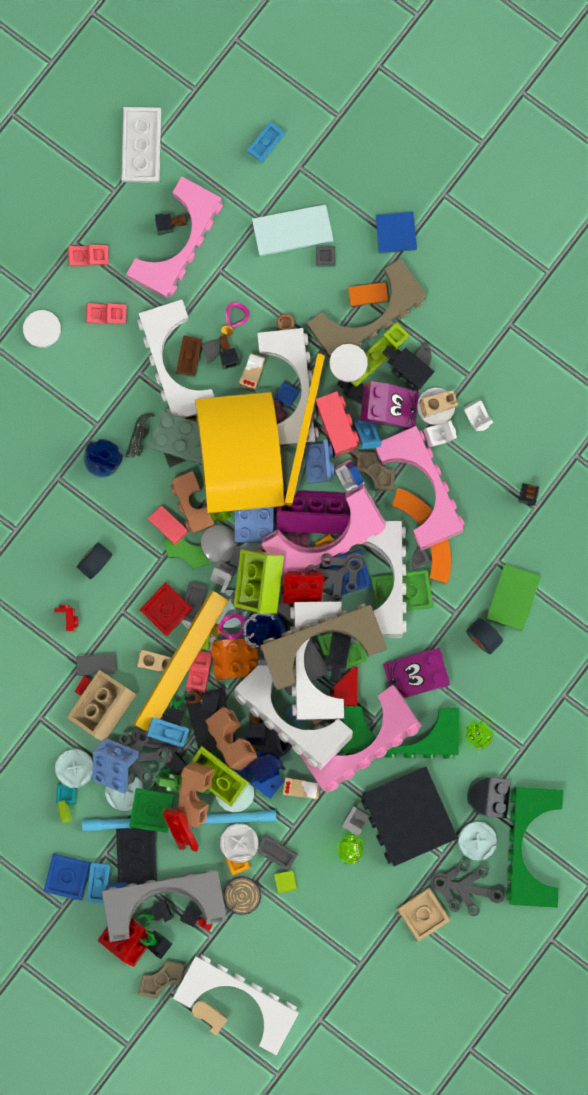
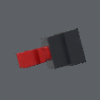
[180,904,213,931]

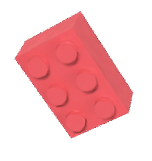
[315,392,359,458]

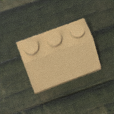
[67,670,136,741]

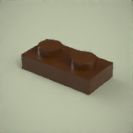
[176,335,202,377]

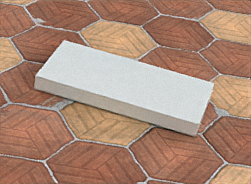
[121,107,161,183]

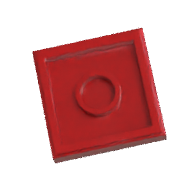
[140,582,193,637]

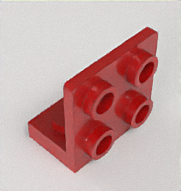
[98,918,152,967]

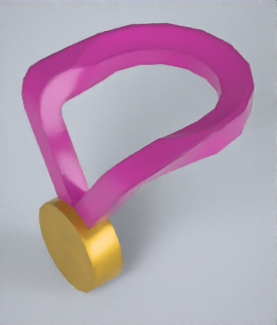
[221,302,250,336]
[211,614,246,640]

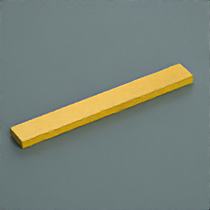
[284,354,325,506]
[133,590,229,732]

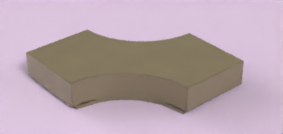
[356,451,395,491]
[138,960,185,999]

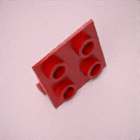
[283,570,324,604]

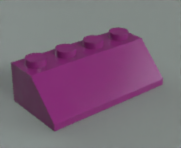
[277,490,351,534]

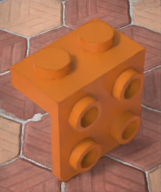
[211,638,258,681]

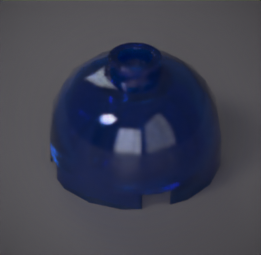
[83,439,123,477]
[242,612,281,649]
[246,751,286,786]

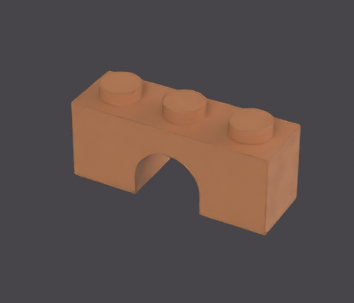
[170,471,214,534]
[206,707,257,771]
[176,762,214,828]

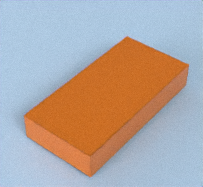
[348,282,388,307]

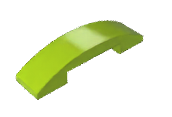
[351,322,410,387]

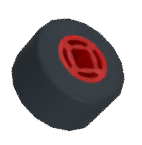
[77,542,112,579]
[466,618,503,654]

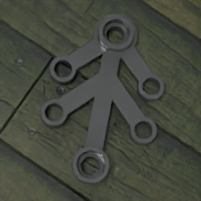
[306,553,364,602]
[119,731,174,784]
[430,862,505,916]

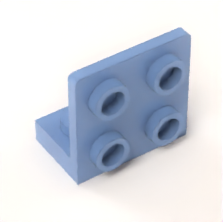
[304,439,334,484]
[235,507,274,543]
[92,738,139,794]

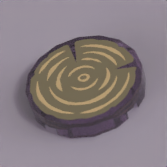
[223,876,262,915]

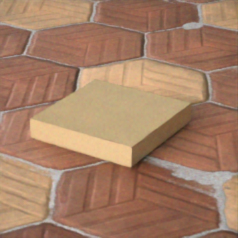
[397,887,451,942]

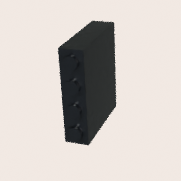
[360,767,458,866]

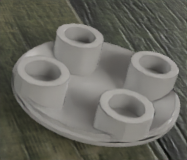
[201,525,239,562]

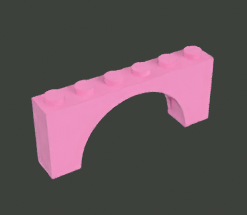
[126,177,223,300]
[374,426,465,551]
[262,483,386,580]
[300,685,422,793]

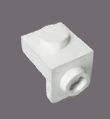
[463,399,493,431]
[423,420,457,448]
[334,459,364,492]

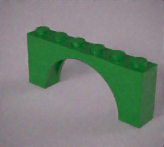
[342,706,459,759]
[506,787,563,908]

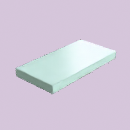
[252,204,334,257]

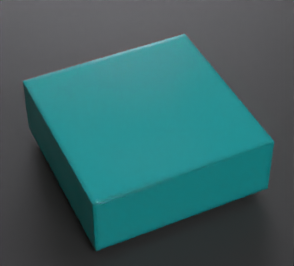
[56,784,77,804]

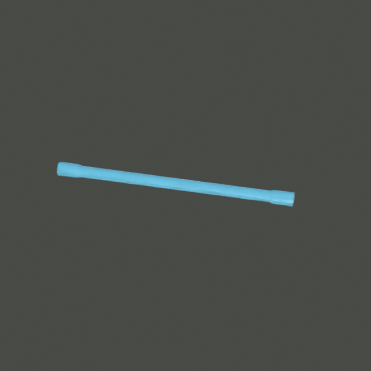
[82,810,276,831]

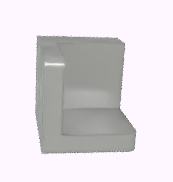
[210,560,236,594]
[342,806,369,836]

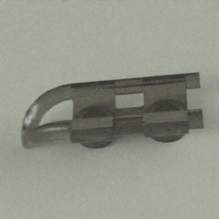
[125,413,155,458]

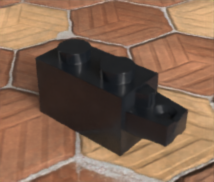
[382,346,435,391]

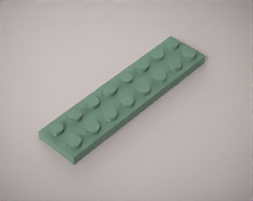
[149,411,307,495]

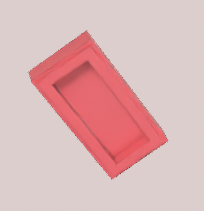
[148,505,188,545]

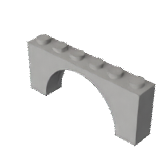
[102,870,226,942]

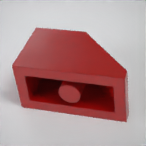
[330,667,358,706]

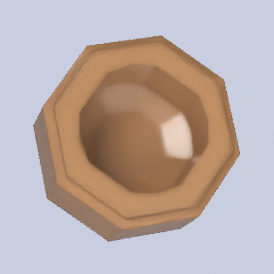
[277,314,295,330]

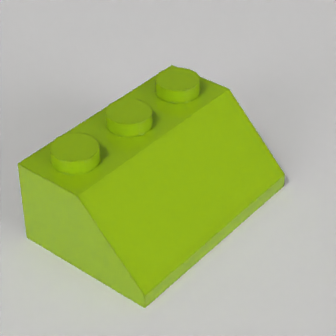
[234,549,284,613]
[191,746,250,807]

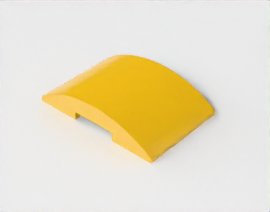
[195,392,284,513]

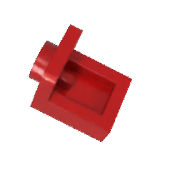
[54,604,79,632]

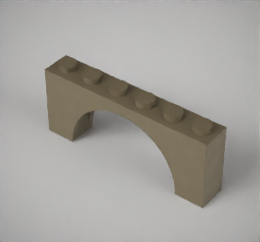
[307,259,426,358]
[260,603,388,691]

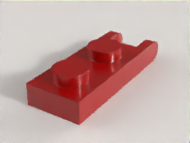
[162,808,199,852]

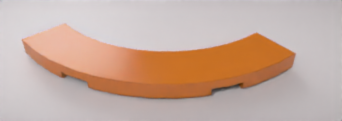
[392,488,451,584]

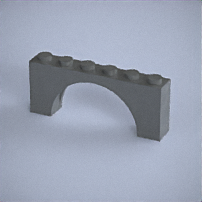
[229,591,329,696]

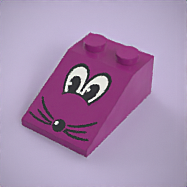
[360,381,419,429]
[383,648,450,698]

